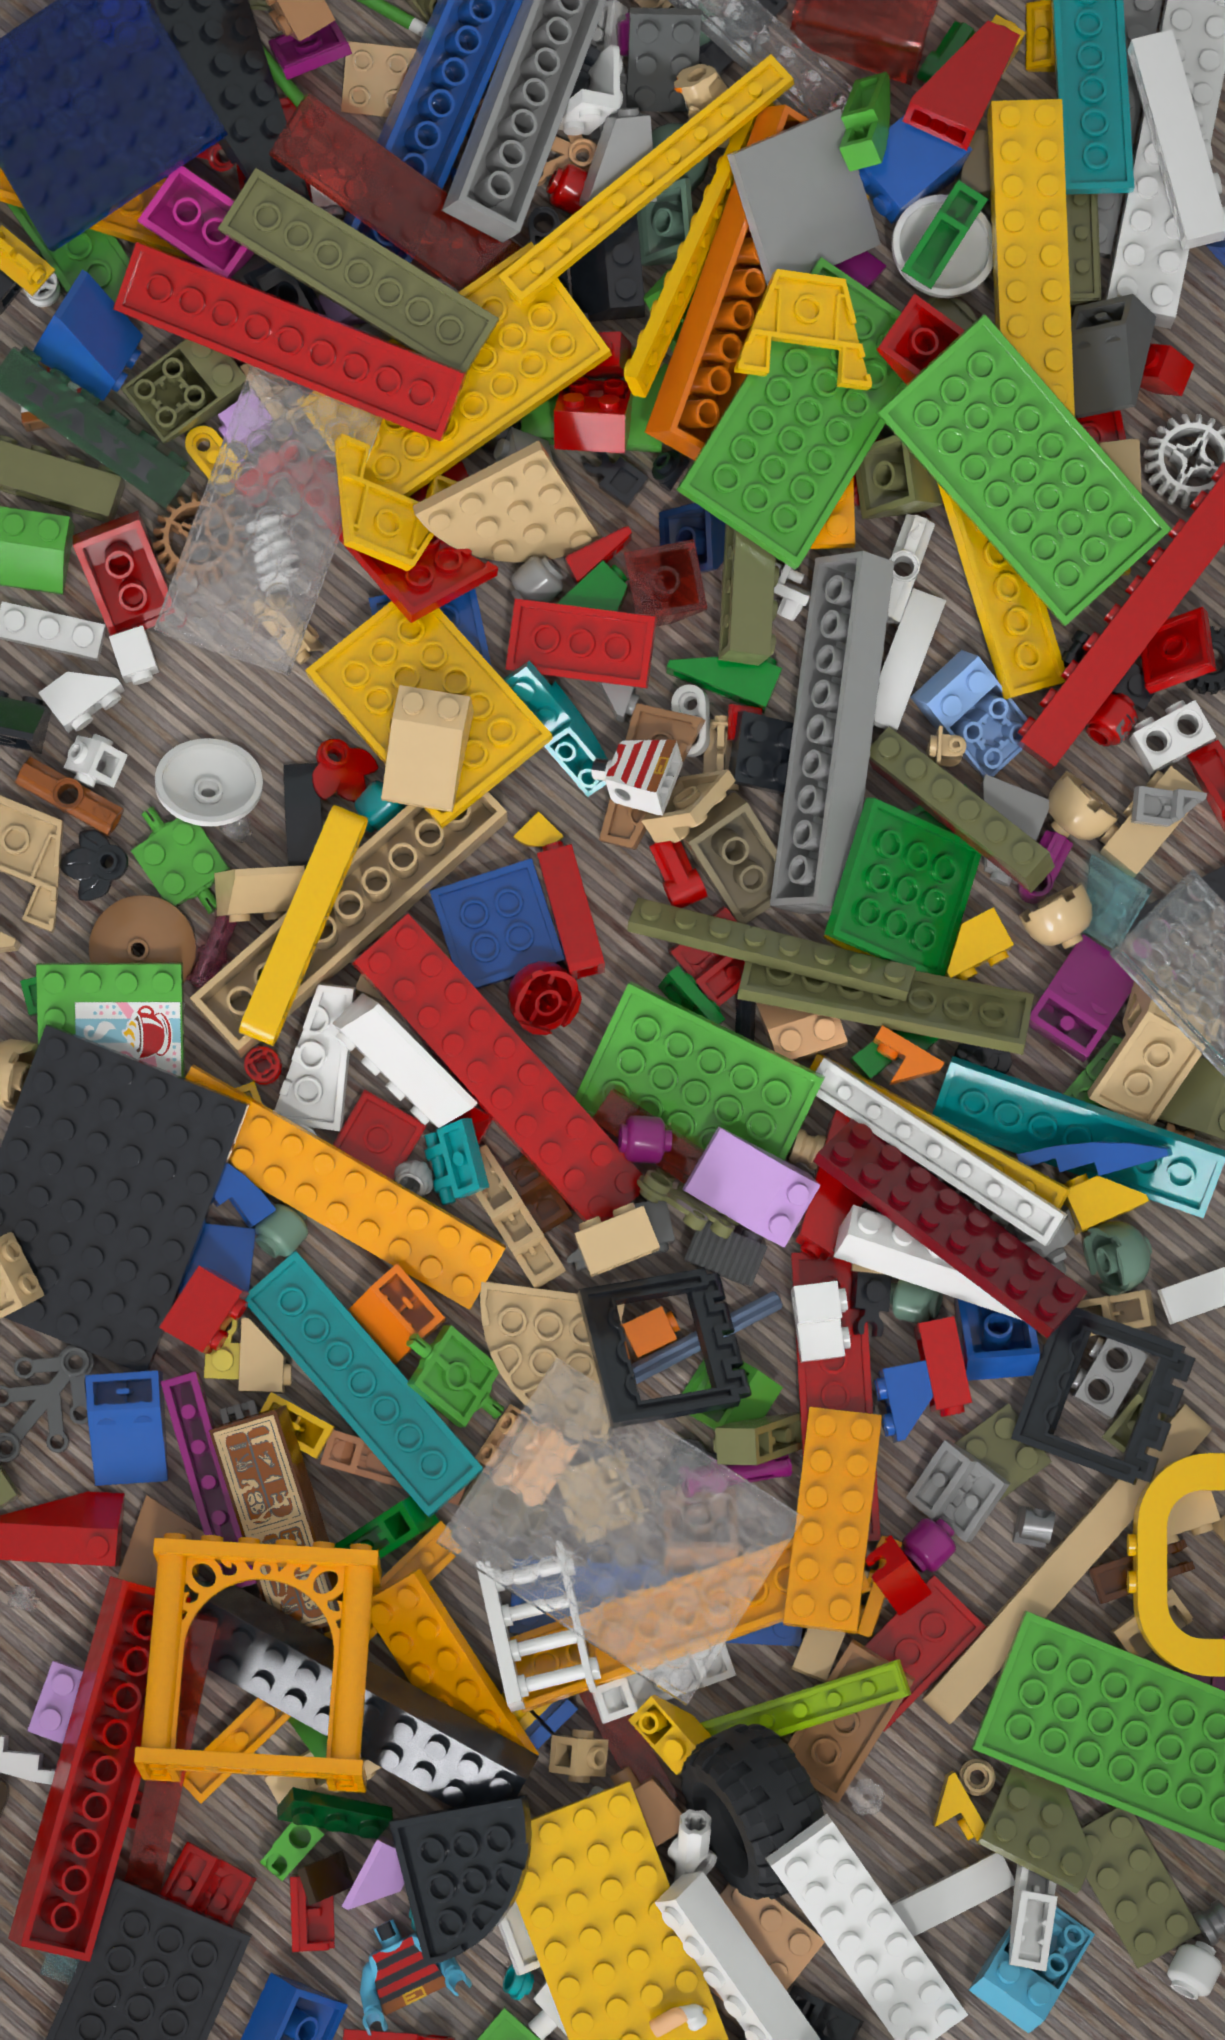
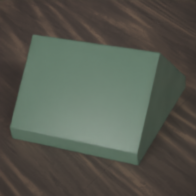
[637,178,693,266]

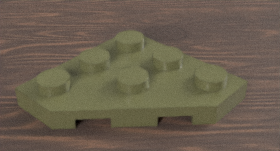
[977,1765,1094,1894]

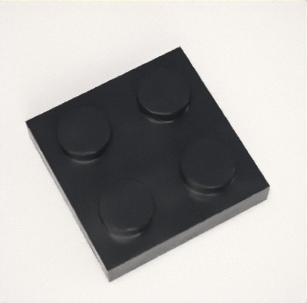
[729,711,794,795]

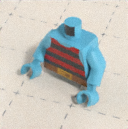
[360,1919,472,2035]

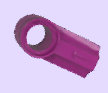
[1017,830,1073,904]

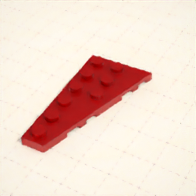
[287,455,498,623]

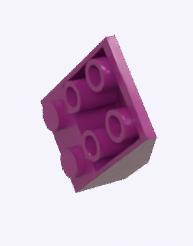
[1028,934,1139,1063]

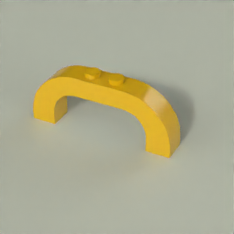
[1127,1453,1225,1677]

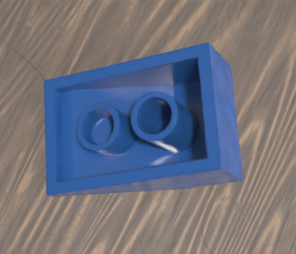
[954,1298,1040,1381]

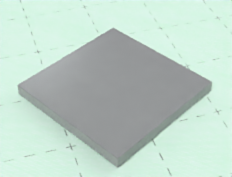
[727,108,881,286]

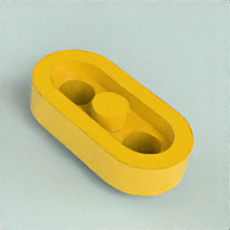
[185,426,243,491]

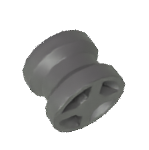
[1192,1899,1225,1946]

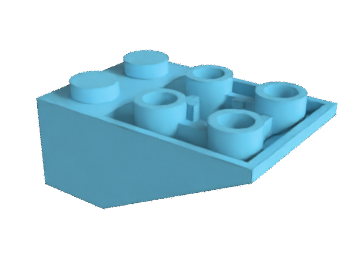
[969,1906,1095,2034]

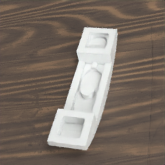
[592,1643,736,1724]

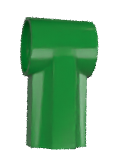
[917,21,976,83]

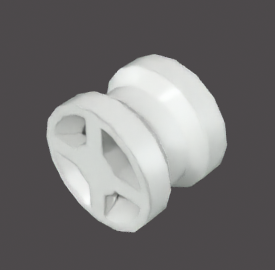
[24,273,61,307]

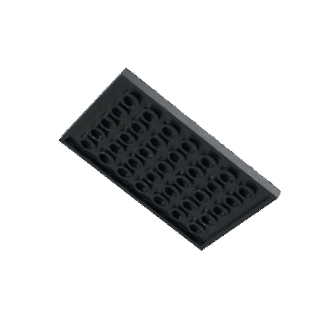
[0,1024,250,1372]

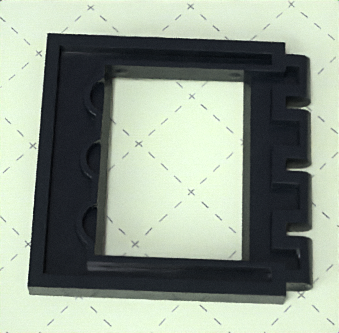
[577,1268,752,1429]
[1011,1307,1196,1485]

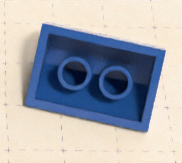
[241,1972,348,2040]

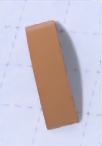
[320,1430,465,1506]

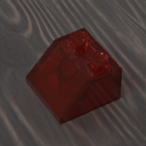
[624,539,708,627]

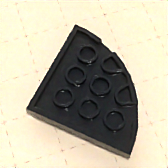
[389,1794,532,1966]

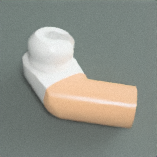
[649,2004,707,2037]

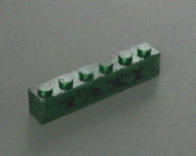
[0,345,192,508]

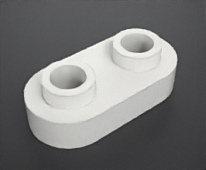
[671,684,710,757]

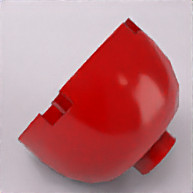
[507,961,582,1035]

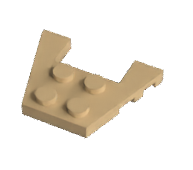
[0,795,64,933]

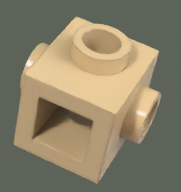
[549,1729,609,1783]

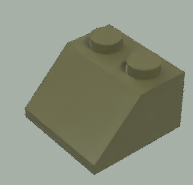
[856,435,943,519]

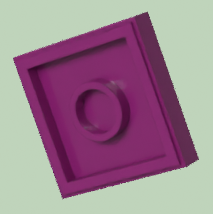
[268,21,352,80]

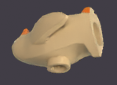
[674,64,729,148]

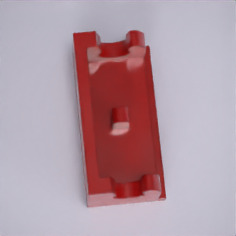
[865,1535,932,1616]
[290,1874,335,1952]

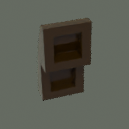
[297,1850,354,1905]

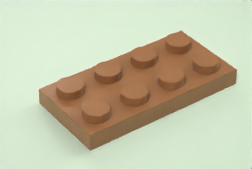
[788,1639,915,1803]

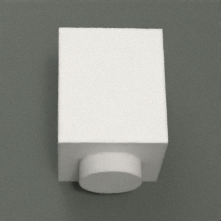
[109,625,159,685]

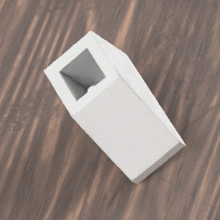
[38,672,125,733]

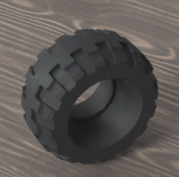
[681,1724,824,1900]

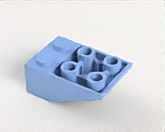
[910,650,1027,778]

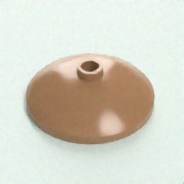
[89,895,197,984]

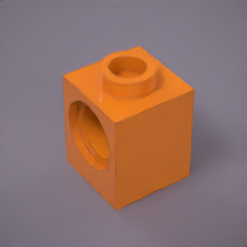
[622,1306,680,1359]

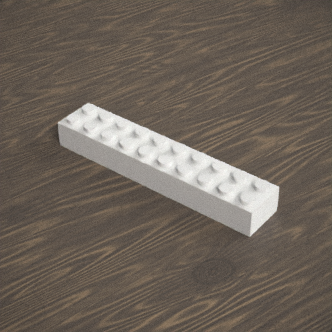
[1105,0,1225,329]

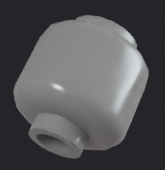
[511,556,564,603]

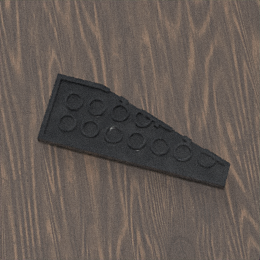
[146,0,311,202]

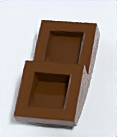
[502,1155,573,1234]

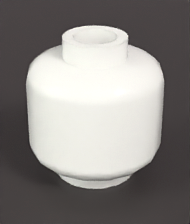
[1167,1941,1222,2000]

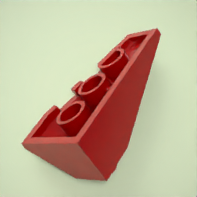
[0,1491,125,1567]

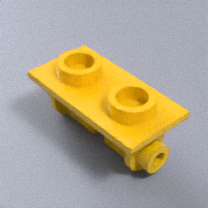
[0,225,56,297]

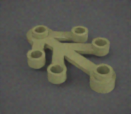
[637,1168,739,1239]

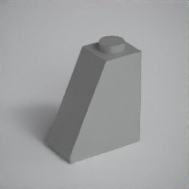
[580,108,657,207]
[980,774,1049,887]

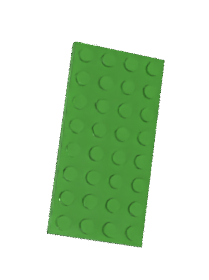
[676,257,906,570]
[876,314,1172,626]
[971,1611,1225,1851]

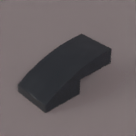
[789,1985,864,2040]

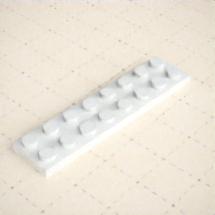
[765,1814,968,2040]

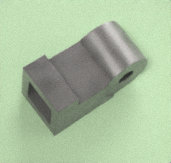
[1012,1506,1055,1549]

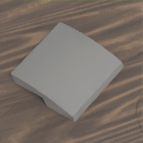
[906,1440,1011,1542]

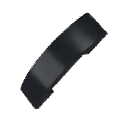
[284,763,323,869]

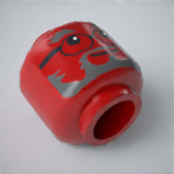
[1086,693,1138,747]

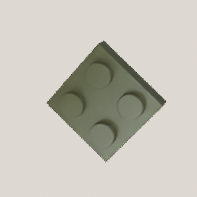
[954,1403,1052,1502]

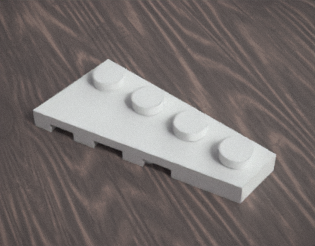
[273,983,356,1131]

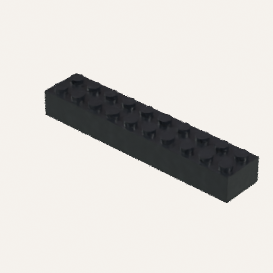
[184,1578,539,1808]

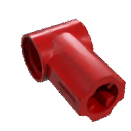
[649,841,708,908]

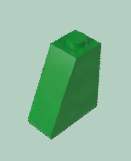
[556,561,628,612]

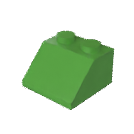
[0,506,75,595]
[683,1359,783,1431]

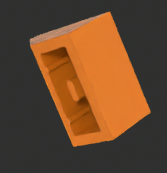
[348,1264,446,1365]

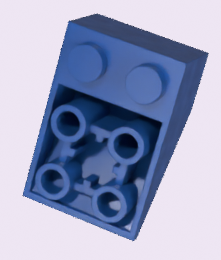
[85,1370,168,1486]

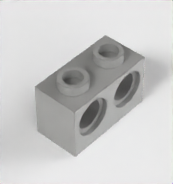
[1071,1337,1149,1419]

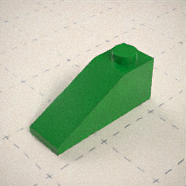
[666,657,782,714]
[335,1496,440,1560]

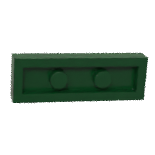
[277,1787,393,1839]

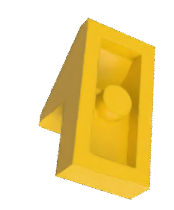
[933,1771,985,1845]

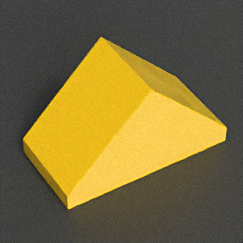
[259,1392,335,1459]

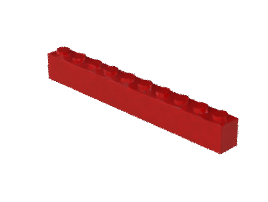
[1017,461,1225,770]

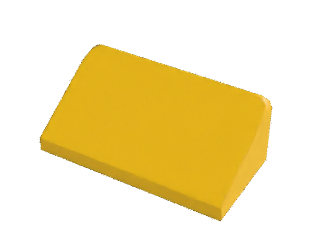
[1026,0,1055,72]

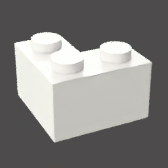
[791,1281,851,1363]

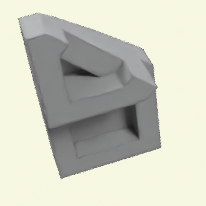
[1131,786,1207,827]

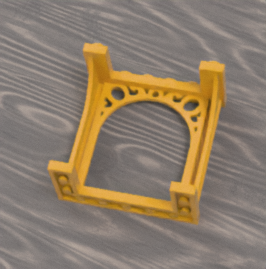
[134,1533,382,1793]

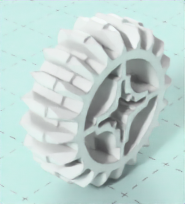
[1143,414,1225,509]

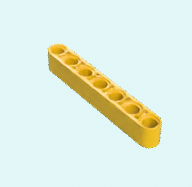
[239,805,368,1046]

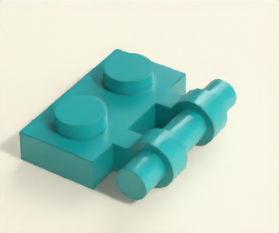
[424,1118,489,1205]

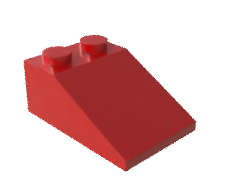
[876,293,965,384]
[73,510,179,636]

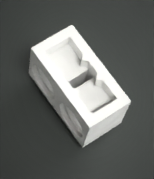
[1129,700,1216,777]

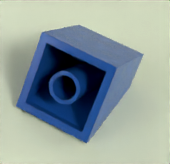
[859,116,972,224]
[30,269,143,401]

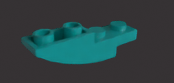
[503,660,608,797]

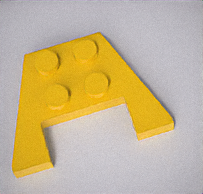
[734,269,872,391]
[335,433,458,571]

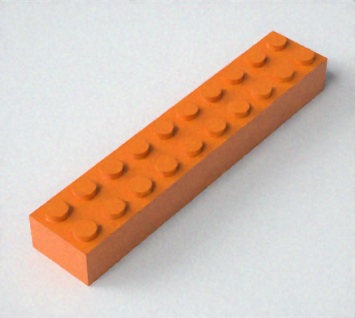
[645,104,809,460]

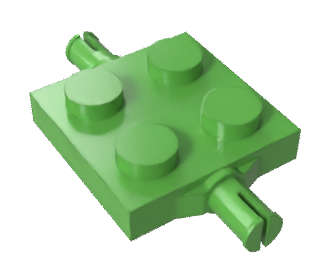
[131,807,231,914]
[406,1325,504,1427]

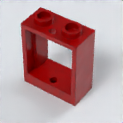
[913,1316,972,1417]

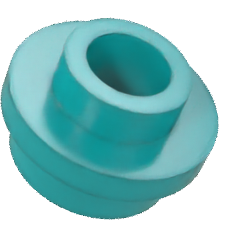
[503,1964,534,2001]

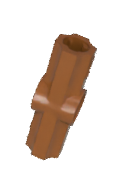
[15,756,124,836]

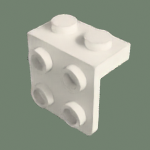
[558,44,623,136]

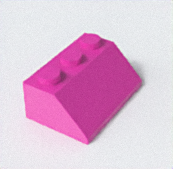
[137,163,254,278]

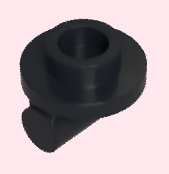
[652,450,690,491]

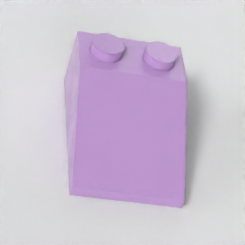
[683,1126,821,1248]
[27,1660,84,1744]

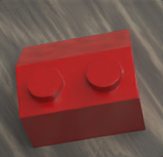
[159,1265,249,1354]

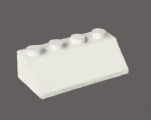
[332,993,477,1128]

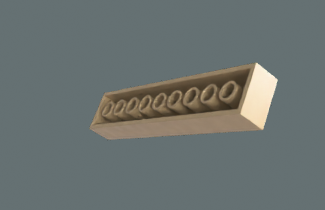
[190,792,508,1058]

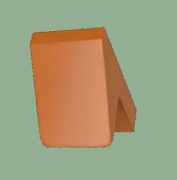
[873,1025,945,1085]

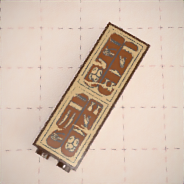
[209,1405,343,1633]

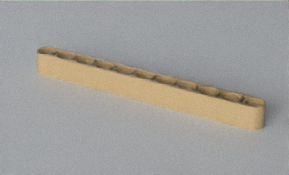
[922,1404,1212,1724]

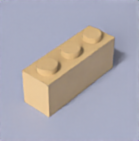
[1100,766,1203,880]

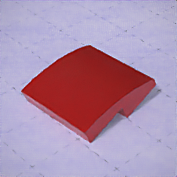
[668,906,745,1007]
[160,1842,257,1925]

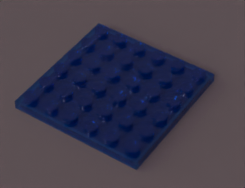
[0,0,228,252]

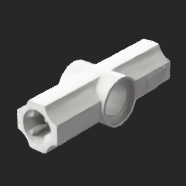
[887,514,935,625]
[668,1809,717,1882]

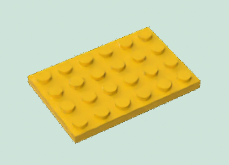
[305,601,553,829]

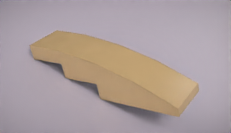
[475,1144,566,1289]

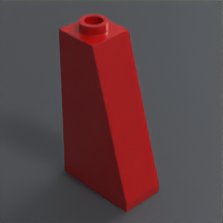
[902,20,1020,151]
[537,841,605,980]
[795,1110,865,1261]

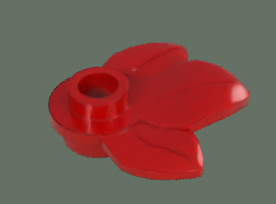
[312,739,379,802]

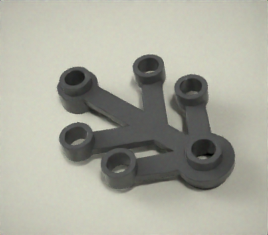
[0,1345,94,1462]

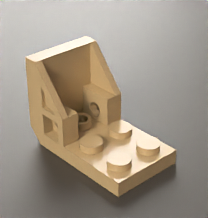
[1087,966,1214,1125]

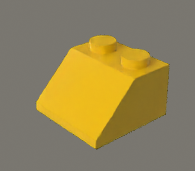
[1063,1173,1149,1235]

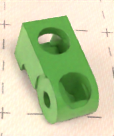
[260,1822,328,1882]

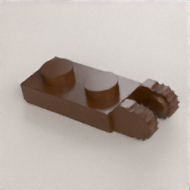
[1088,1539,1195,1604]

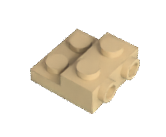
[641,769,736,843]

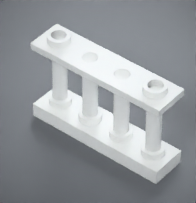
[476,1542,601,1712]

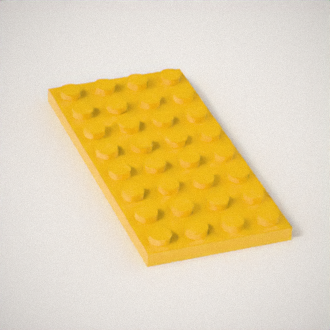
[299,241,612,497]
[516,1780,729,2040]

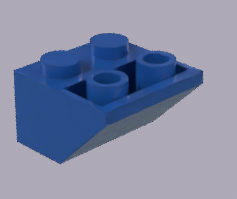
[874,1360,933,1443]

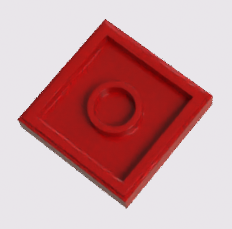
[1141,606,1216,694]
[333,1090,427,1181]

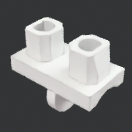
[774,562,811,621]

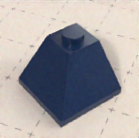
[659,503,725,582]

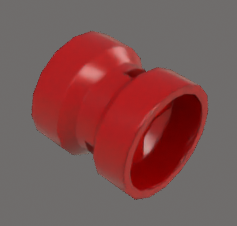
[244,1046,282,1086]

